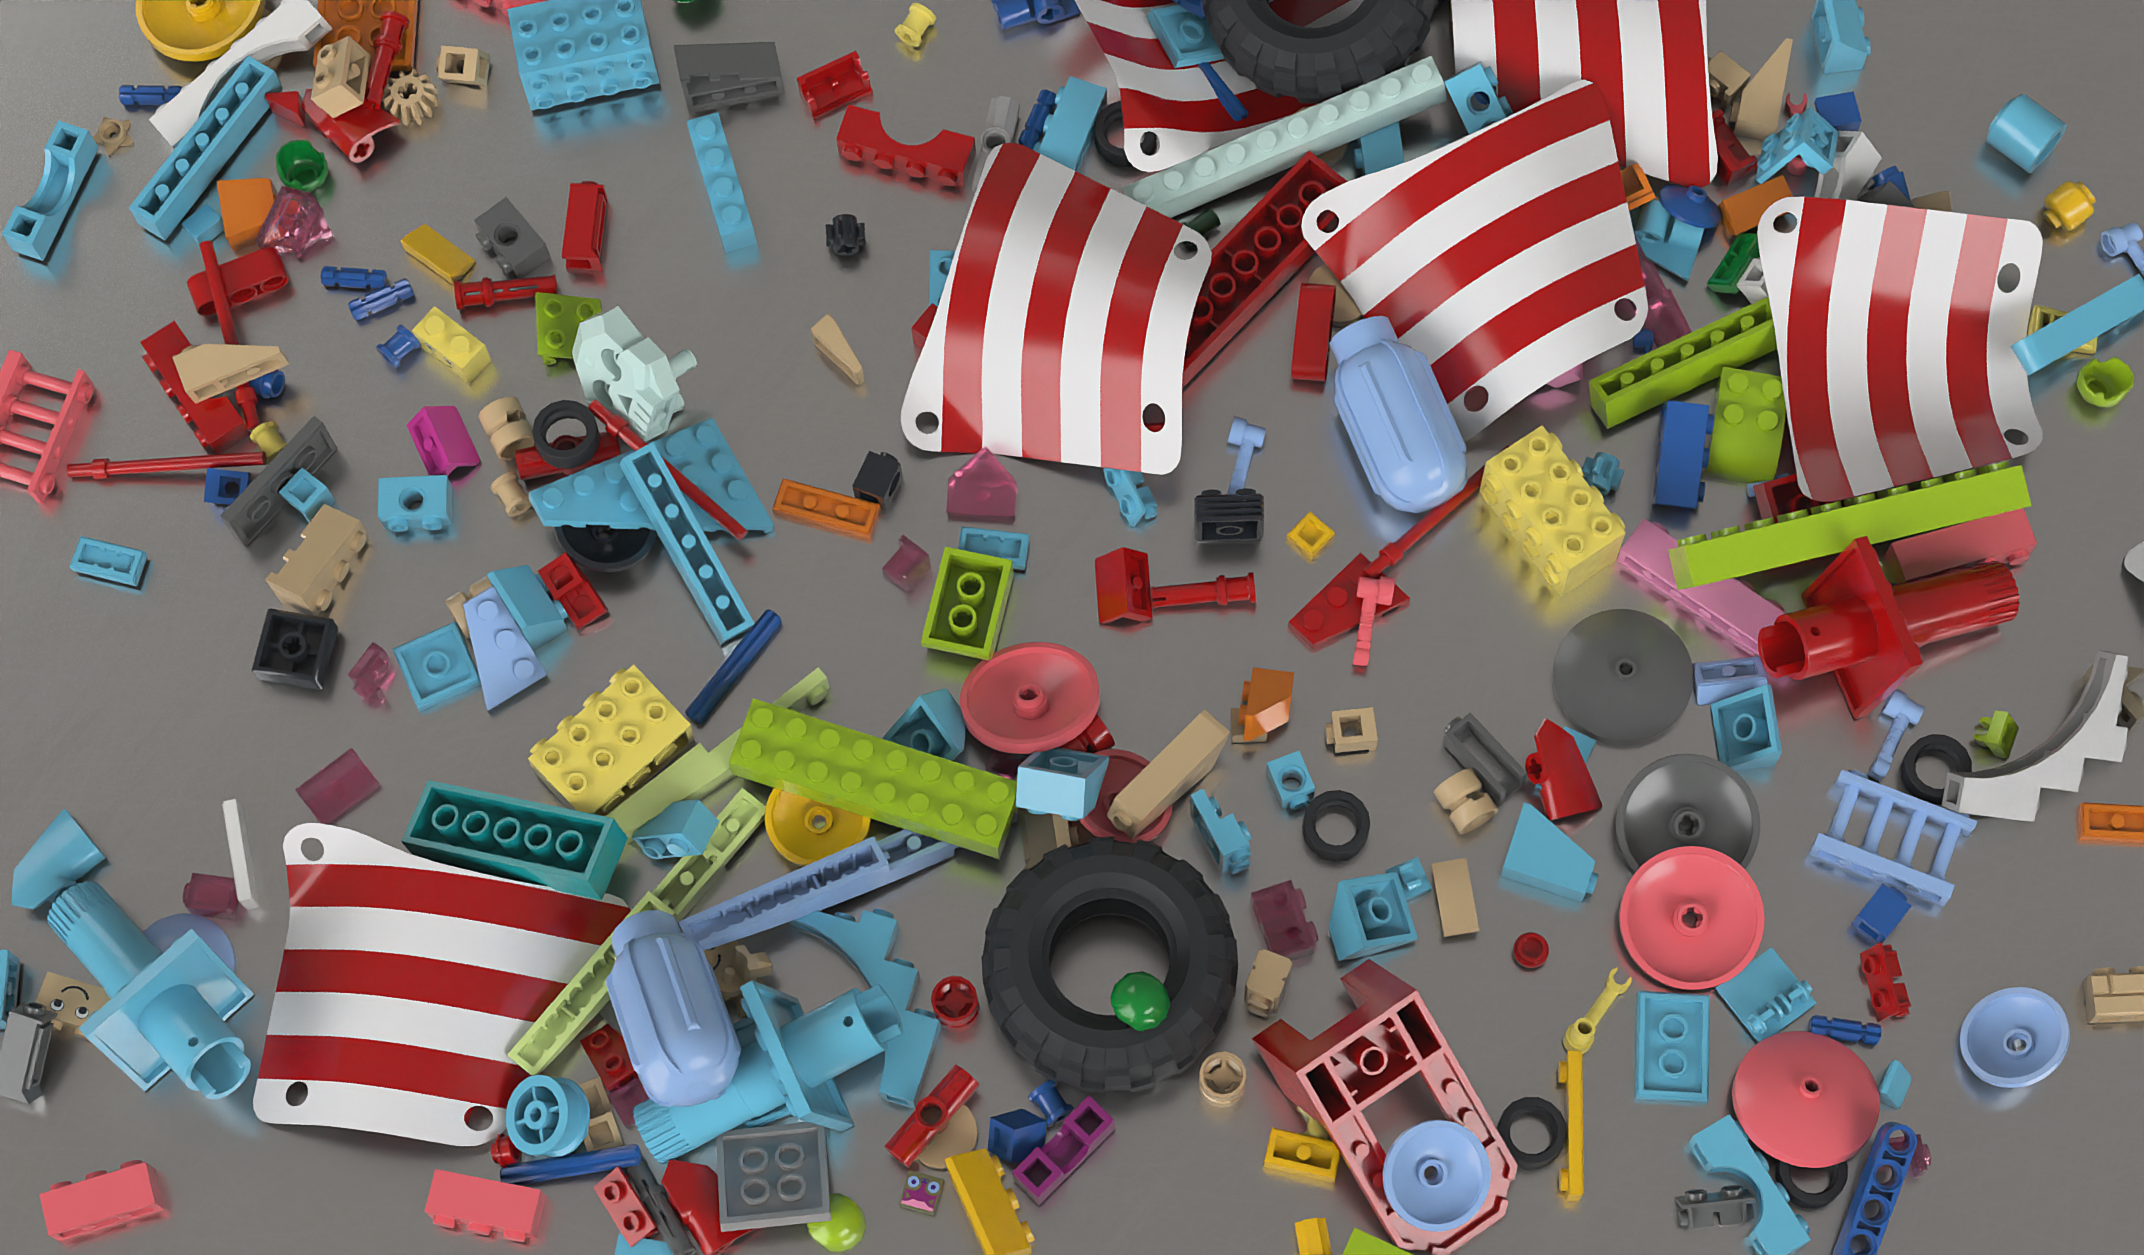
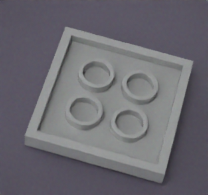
[716,1122,831,1232]

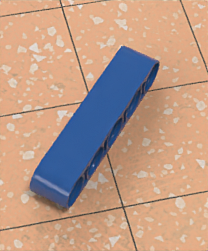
[1832,1121,1917,1255]

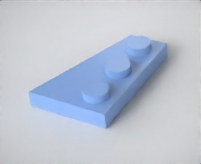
[462,585,547,711]

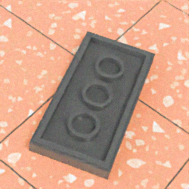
[221,416,337,546]

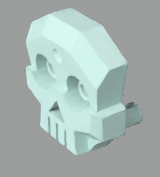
[572,306,697,442]

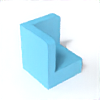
[279,468,336,523]

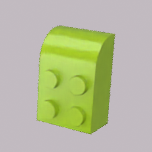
[1703,367,1786,483]
[920,546,1014,661]

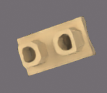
[715,945,773,1017]

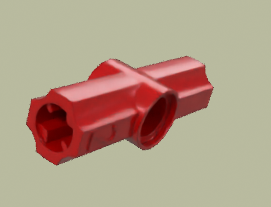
[515,431,621,481]
[884,1064,979,1168]

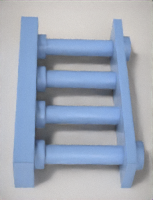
[1808,770,1977,907]

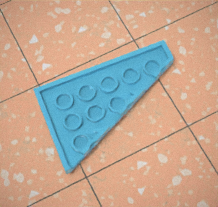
[528,417,774,533]

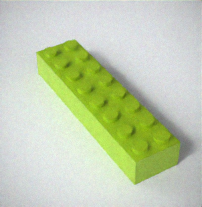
[729,698,1018,859]

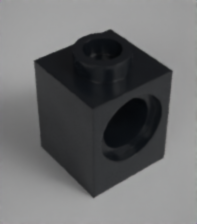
[852,451,903,510]

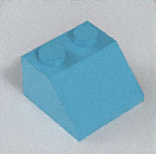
[1811,0,1871,74]
[487,565,568,651]
[1016,747,1109,821]

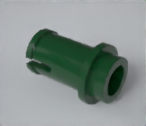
[1181,208,1221,247]

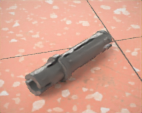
[626,1160,697,1255]

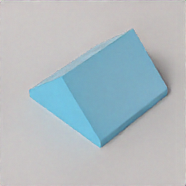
[1711,684,1782,771]

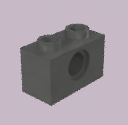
[474,197,551,279]

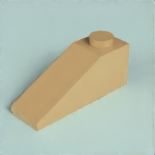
[1729,38,1793,140]
[173,344,290,404]

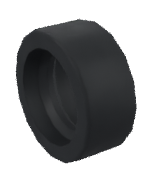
[1094,101,1157,167]
[532,400,600,469]
[1901,734,1972,805]
[1302,790,1370,861]
[1496,1097,1567,1169]
[1775,1160,1848,1209]

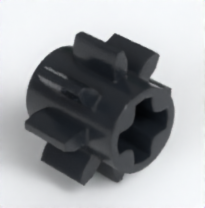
[825,214,866,255]

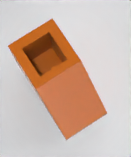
[1238,667,1294,741]

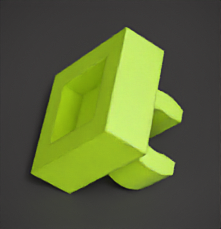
[1973,710,2019,759]

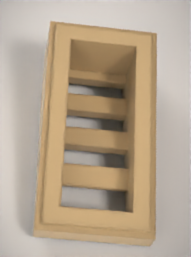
[811,313,865,385]

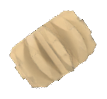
[383,68,439,127]

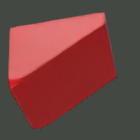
[265,91,305,127]

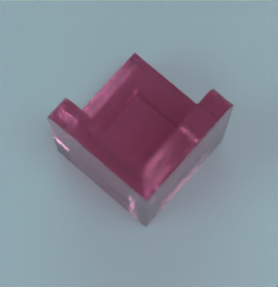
[882,535,931,593]

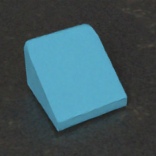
[181,204,224,244]
[1878,1059,1912,1109]

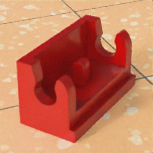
[797,51,873,121]
[1712,109,1759,187]

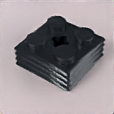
[1194,488,1265,541]
[252,608,338,690]

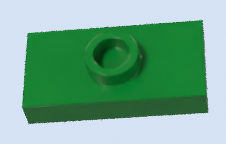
[1707,233,1760,294]

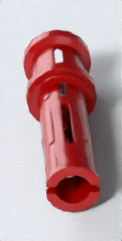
[361,11,410,110]
[454,274,558,310]
[1151,572,1256,609]

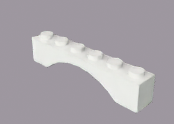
[149,0,333,149]
[1736,131,1882,304]

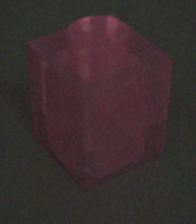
[182,873,239,921]

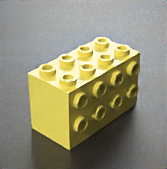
[1479,425,1626,597]
[528,664,694,816]

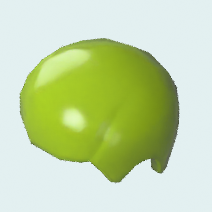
[2076,357,2135,408]
[807,1193,866,1252]

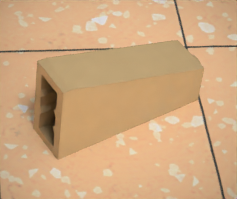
[1107,709,1231,839]

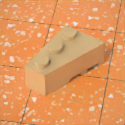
[265,504,367,616]

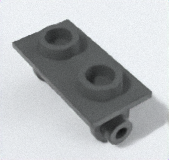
[1675,1185,1755,1229]

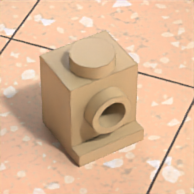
[436,46,490,87]
[1708,50,1751,111]
[1325,707,1378,753]

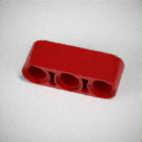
[186,247,289,316]
[1291,283,1336,382]

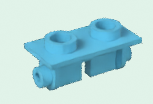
[1103,468,1158,528]

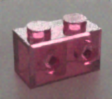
[1250,880,1319,961]

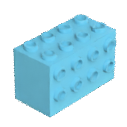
[507,0,660,110]

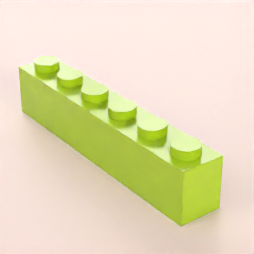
[1589,297,1777,429]

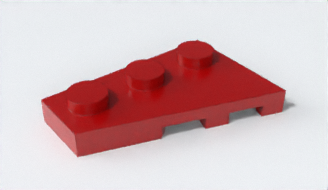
[1288,552,1410,649]

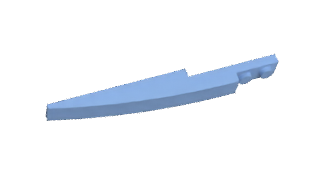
[678,813,1018,951]

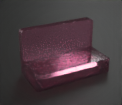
[295,748,380,825]

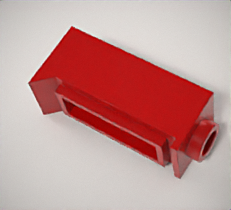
[561,181,608,272]

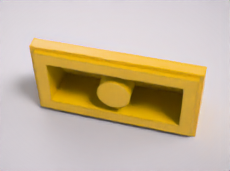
[400,224,476,286]
[1263,1127,1341,1183]

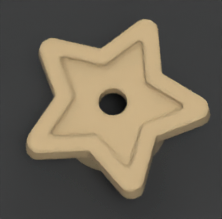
[92,117,133,156]

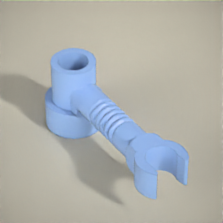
[2100,222,2144,277]
[1227,416,1266,494]
[1867,688,1925,781]

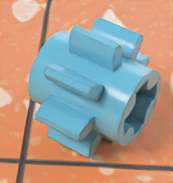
[1582,452,1624,495]

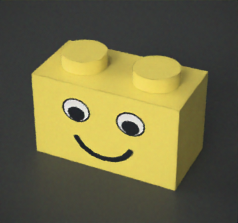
[412,306,491,384]

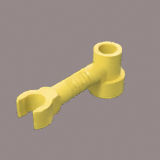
[1563,967,1632,1054]

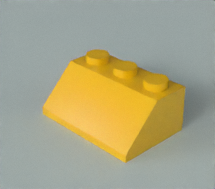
[944,1148,1035,1255]

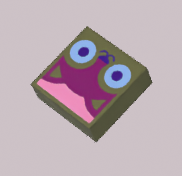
[899,1170,945,1216]

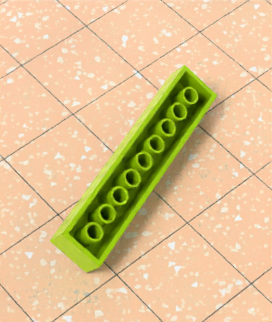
[1668,461,2032,590]

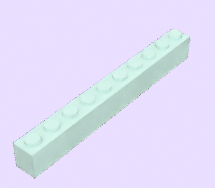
[1122,56,1447,218]

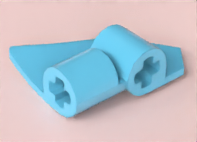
[1629,200,1704,280]
[11,809,106,910]

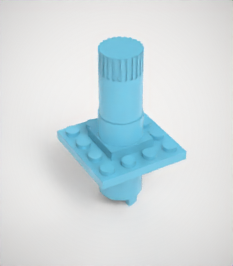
[47,881,254,1099]
[633,980,903,1164]

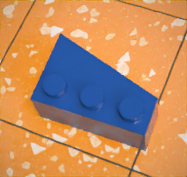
[1652,400,1714,509]

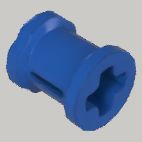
[376,324,421,369]
[1028,1080,1075,1127]

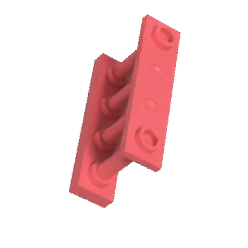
[0,349,93,504]

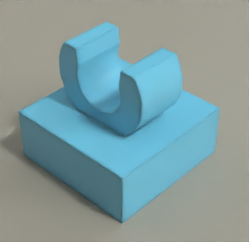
[1385,857,1432,902]

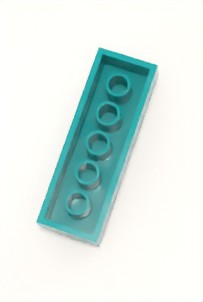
[401,780,628,900]

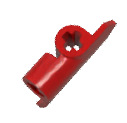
[301,88,401,163]
[1525,718,1602,821]
[661,1160,756,1255]

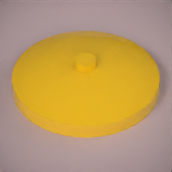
[135,0,266,62]

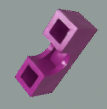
[1012,1095,1115,1205]

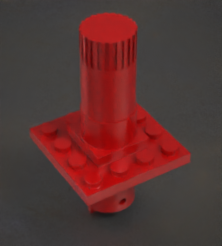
[1758,536,2020,720]

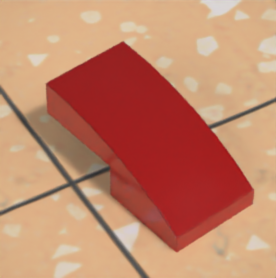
[537,552,609,629]

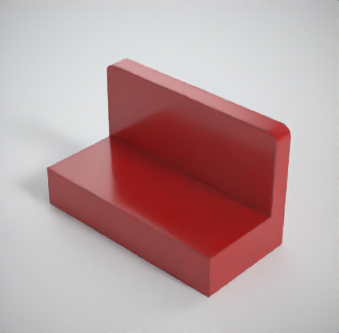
[1095,547,1153,624]

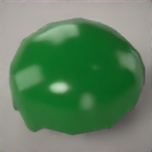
[276,140,328,193]
[1110,971,1170,1031]

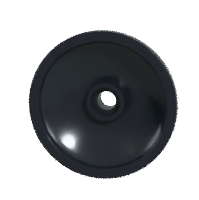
[554,524,657,572]

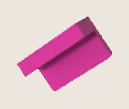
[406,406,480,476]

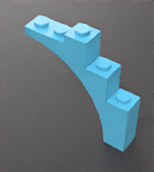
[789,909,941,1109]

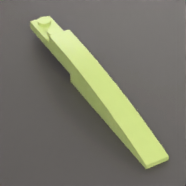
[605,667,830,845]
[507,788,766,1076]

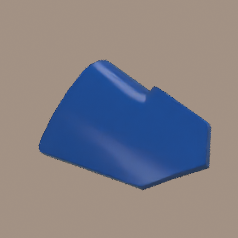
[991,0,1081,31]

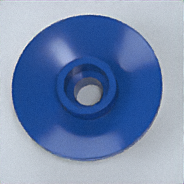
[1659,184,1722,228]

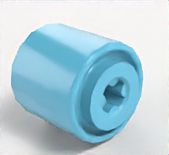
[1986,94,2067,173]

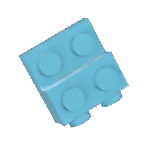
[1190,789,1252,875]

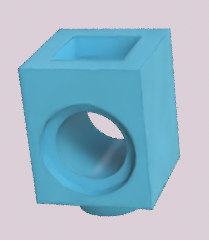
[1266,751,1315,810]

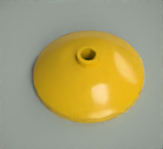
[765,788,871,867]

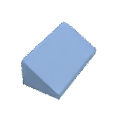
[1692,657,1767,705]

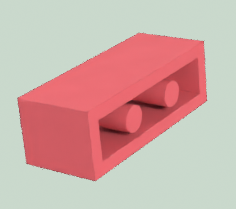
[39,1160,164,1241]
[424,1169,546,1242]

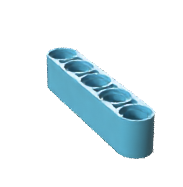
[2010,274,2144,376]

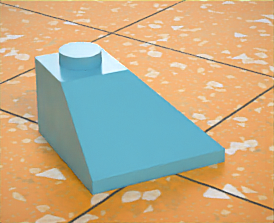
[883,688,965,761]
[1329,872,1418,961]

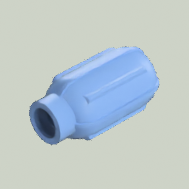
[1329,316,1468,514]
[606,910,741,1107]

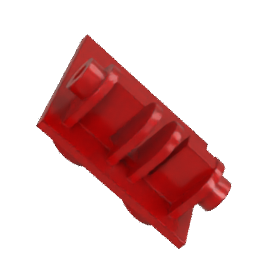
[579,1024,639,1092]

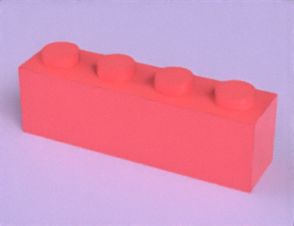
[1885,508,2037,584]

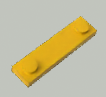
[1558,1050,1584,1201]

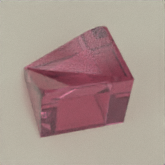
[985,749,1026,780]

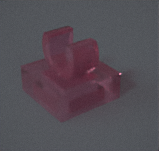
[607,1077,649,1128]

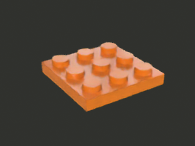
[313,0,418,71]

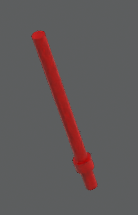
[199,241,260,431]
[588,400,748,541]
[1362,445,1509,579]
[67,451,267,479]

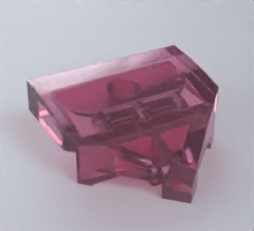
[255,186,334,258]
[946,446,1017,516]

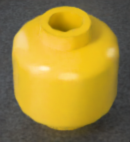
[2043,181,2096,231]

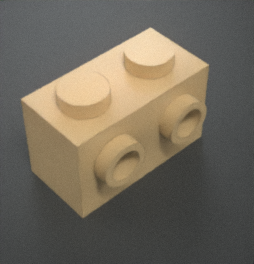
[311,36,371,118]

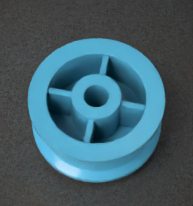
[506,1075,590,1157]

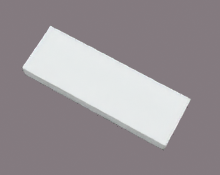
[222,799,260,910]

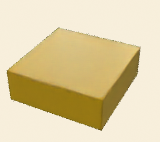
[1286,511,1335,560]

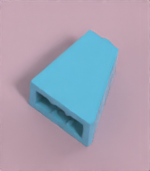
[1500,802,1599,903]

